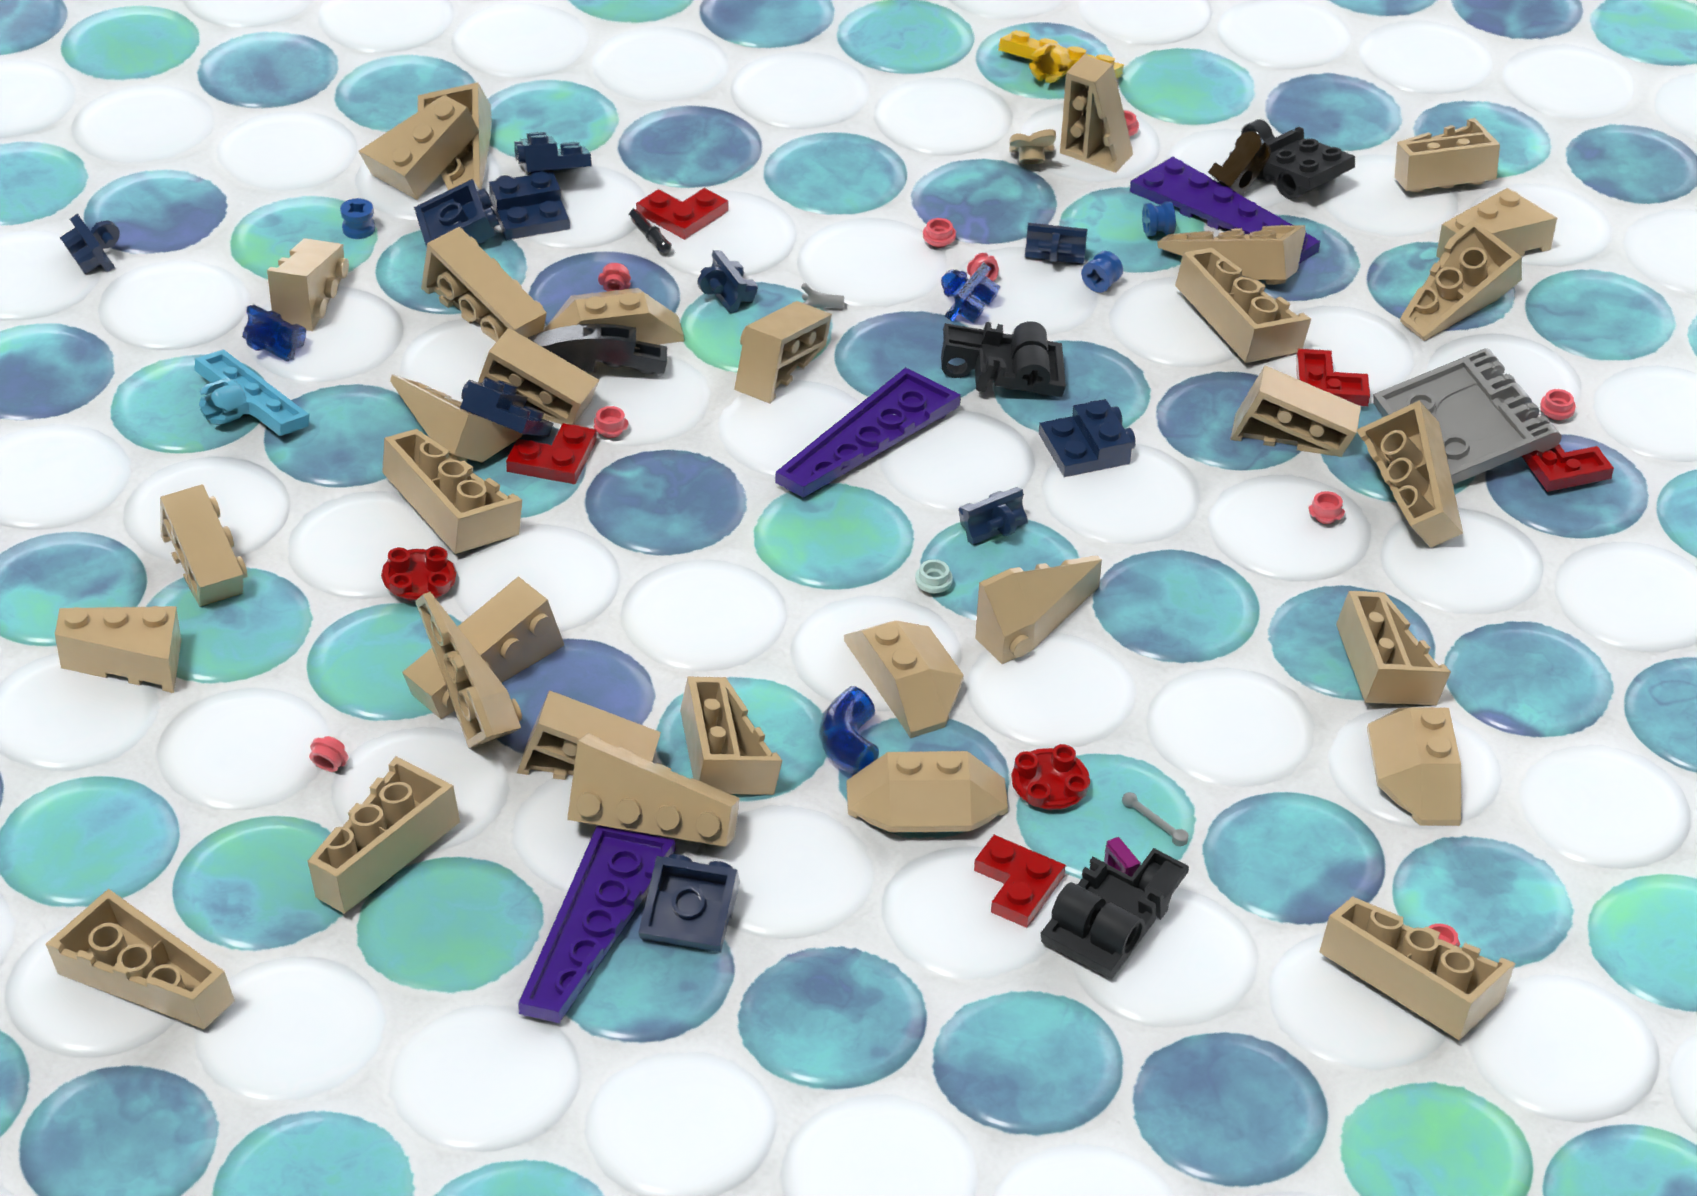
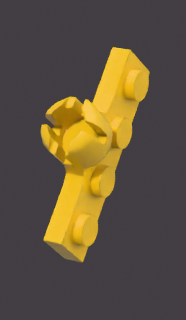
[998,30,1124,83]

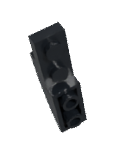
[528,324,667,374]

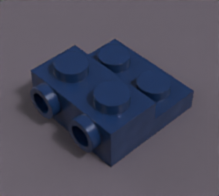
[514,132,592,172]
[489,171,570,240]
[414,179,500,247]
[460,378,554,437]
[1038,399,1136,477]
[638,854,740,952]

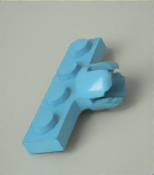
[194,349,310,436]

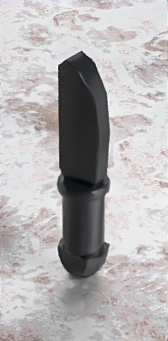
[629,208,672,254]

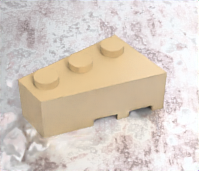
[1060,55,1133,173]
[359,95,479,200]
[1394,118,1500,192]
[1436,188,1557,258]
[267,238,349,331]
[734,301,832,404]
[478,327,599,425]
[1230,365,1361,457]
[160,484,247,607]
[1336,591,1451,705]
[55,606,181,693]
[680,676,782,795]
[517,690,661,780]

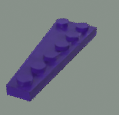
[1129,156,1320,264]
[775,367,961,498]
[518,825,675,1023]

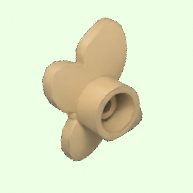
[1009,129,1056,164]

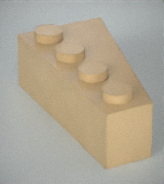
[421,227,547,342]
[1175,248,1311,363]
[1356,400,1463,548]
[382,429,522,554]
[402,576,564,719]
[567,733,740,847]
[307,756,460,914]
[45,889,235,1029]
[1319,896,1515,1040]

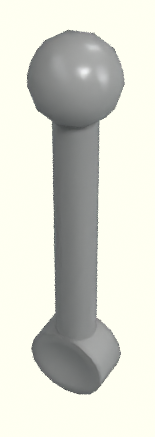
[1122,792,1189,846]

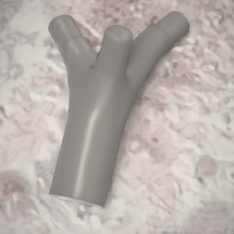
[801,283,844,309]

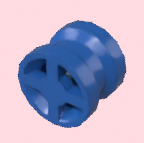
[340,198,375,239]
[1142,201,1176,236]
[1081,251,1123,293]

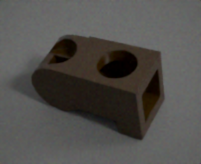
[1207,131,1271,196]

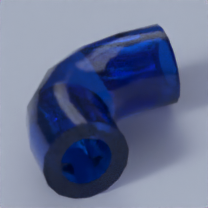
[818,686,879,776]

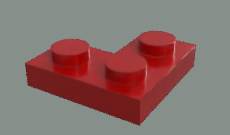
[636,188,729,240]
[1296,348,1370,406]
[506,423,597,484]
[1522,444,1614,492]
[974,834,1066,928]

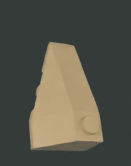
[418,82,491,190]
[1400,219,1522,341]
[1158,225,1306,285]
[390,374,523,462]
[975,555,1102,664]
[415,592,522,748]

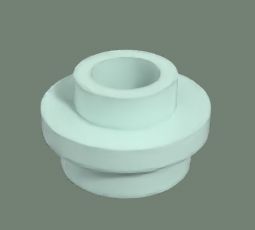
[915,559,953,594]

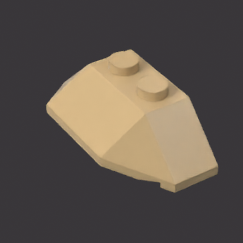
[543,288,684,345]
[844,620,964,738]
[1367,707,1461,826]
[846,751,1008,832]

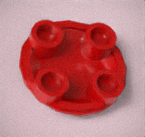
[381,546,456,601]
[1011,744,1090,810]

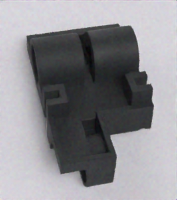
[1229,119,1355,199]
[941,321,1066,397]
[1040,848,1189,980]

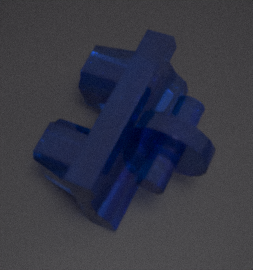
[941,263,1001,324]
[242,304,307,362]

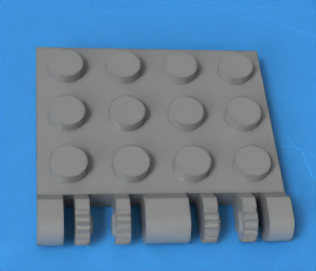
[1373,348,1562,485]

